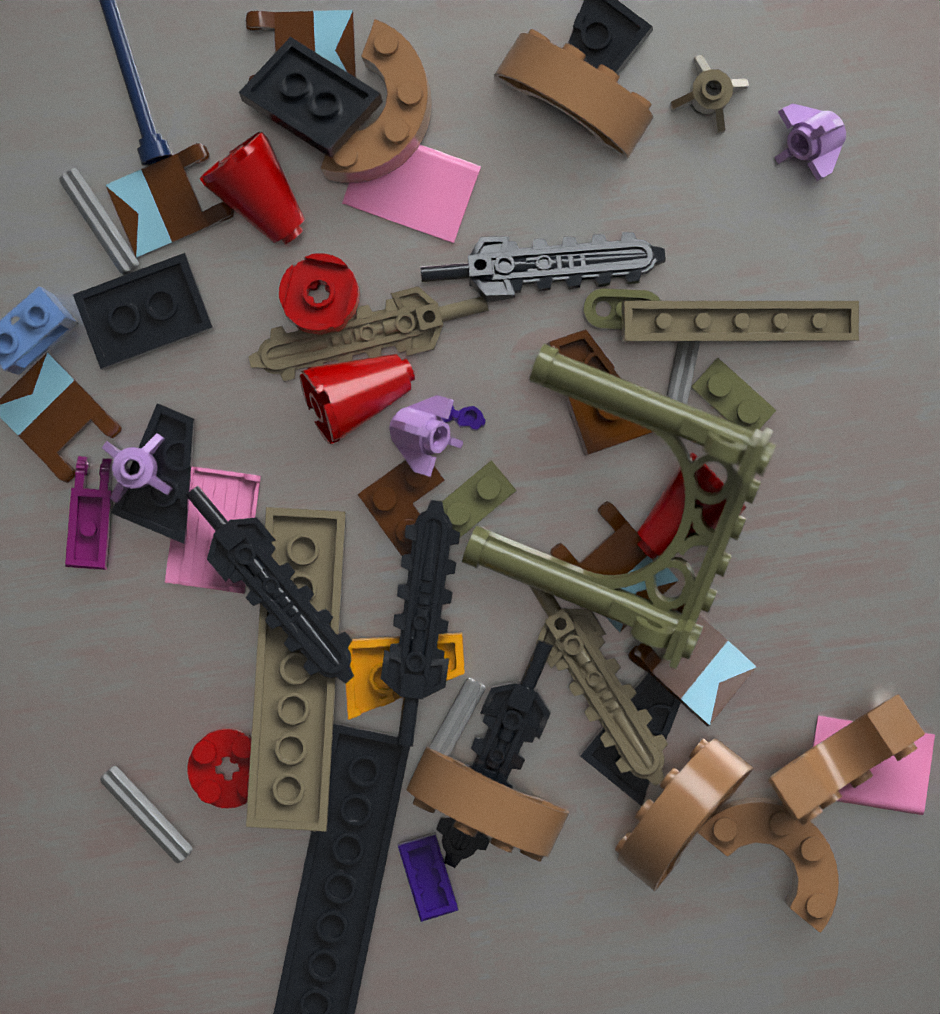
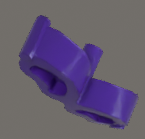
[441,405,486,431]

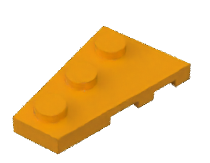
[346,632,465,720]

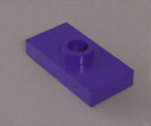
[398,833,459,922]

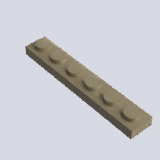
[622,301,859,341]

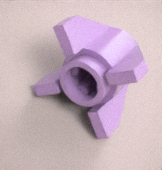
[774,104,846,181]
[390,395,463,477]
[102,433,173,503]

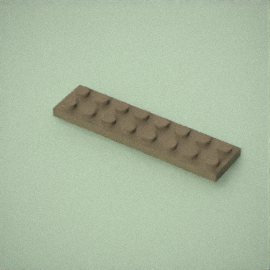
[246,507,346,831]

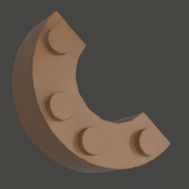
[320,19,432,183]
[494,29,653,158]
[767,694,925,825]
[615,738,754,891]
[406,746,569,862]
[698,798,839,933]

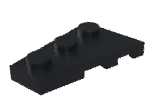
[568,0,653,123]
[111,403,195,544]
[580,672,681,806]

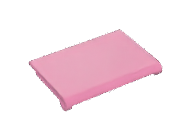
[342,145,481,243]
[165,467,261,594]
[813,716,935,815]

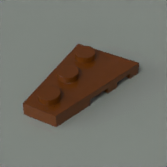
[546,329,652,456]

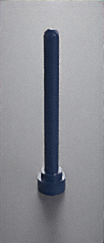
[99,0,172,165]

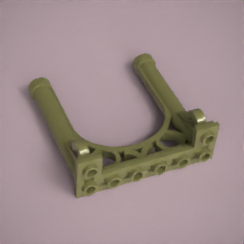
[462,344,776,669]

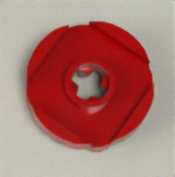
[279,253,360,334]
[187,728,252,809]

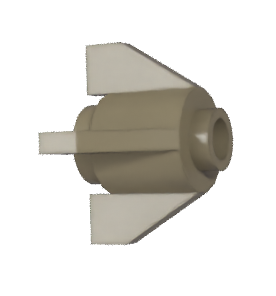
[670,55,749,135]

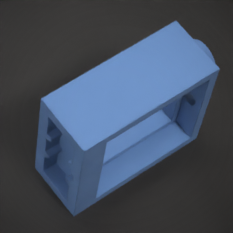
[0,286,79,375]

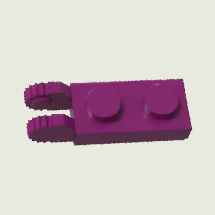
[65,456,113,570]

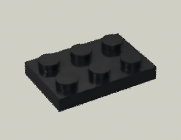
[239,37,383,159]
[73,253,213,370]

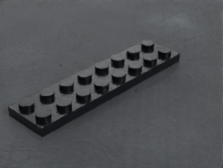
[273,723,410,1014]

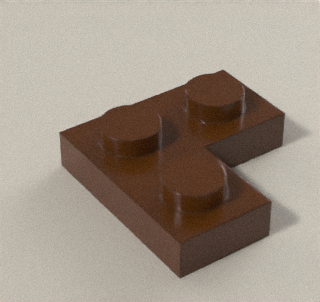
[357,460,445,556]

